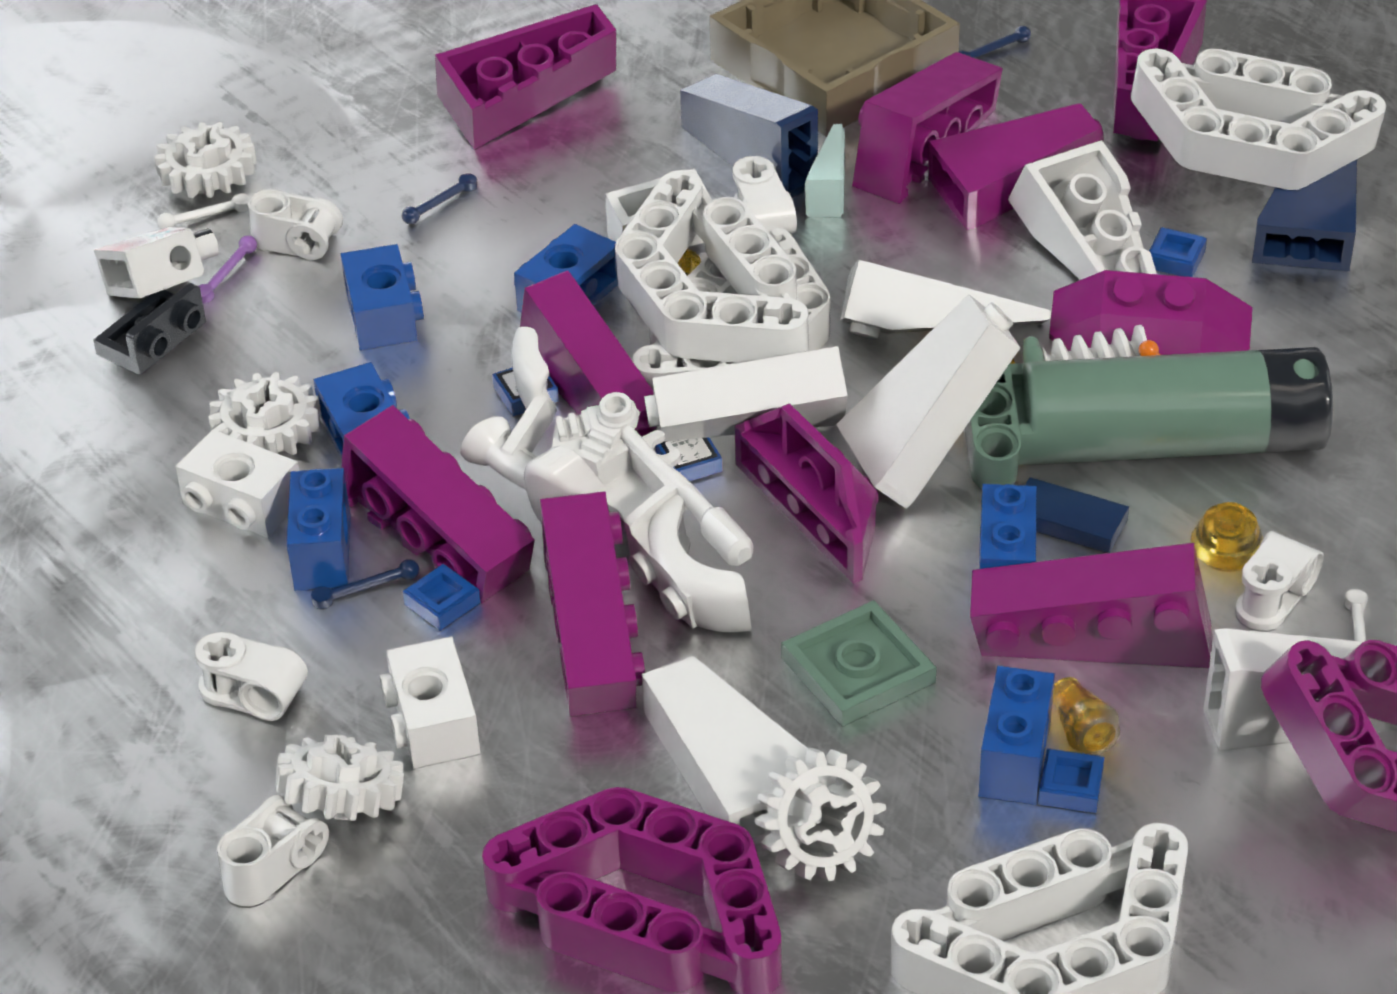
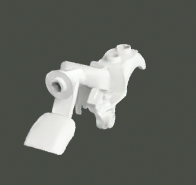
[460,327,754,632]

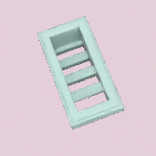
[805,124,845,217]

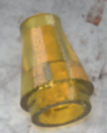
[1052,677,1120,755]

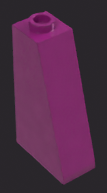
[928,103,1104,231]
[520,270,657,437]

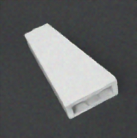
[836,294,1021,509]
[644,346,848,441]
[1204,628,1397,751]
[642,656,836,845]

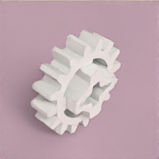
[154,122,257,198]
[208,372,321,455]
[275,735,404,820]
[755,748,886,881]

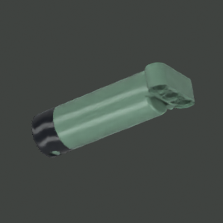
[964,336,1333,488]

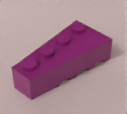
[1113,0,1207,142]
[435,4,616,150]
[852,52,1003,204]
[341,405,535,604]
[540,491,645,717]
[970,543,1212,668]

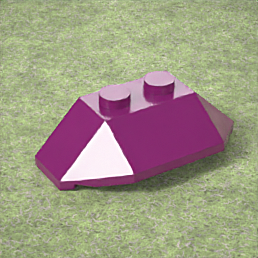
[1049,270,1253,355]
[735,403,878,584]

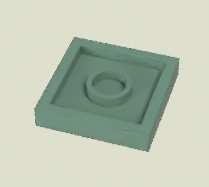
[781,600,937,727]

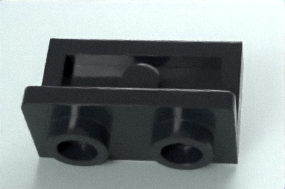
[93,282,206,375]

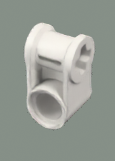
[732,156,797,233]
[248,189,343,260]
[1235,531,1324,631]
[194,631,308,721]
[217,795,329,907]

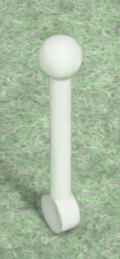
[157,193,250,229]
[1344,589,1368,642]

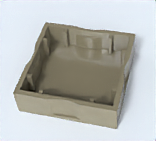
[709,0,960,137]

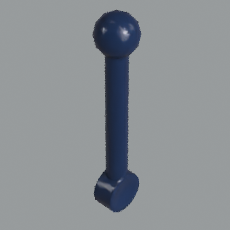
[959,25,1031,58]
[401,174,477,225]
[311,559,420,609]

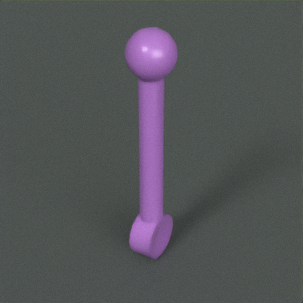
[198,235,257,304]

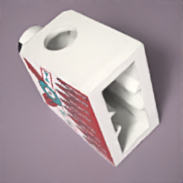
[94,227,219,298]

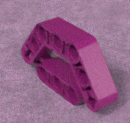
[1261,640,1397,833]
[482,787,782,994]

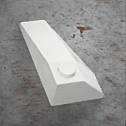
[1008,140,1157,280]
[840,260,1052,339]

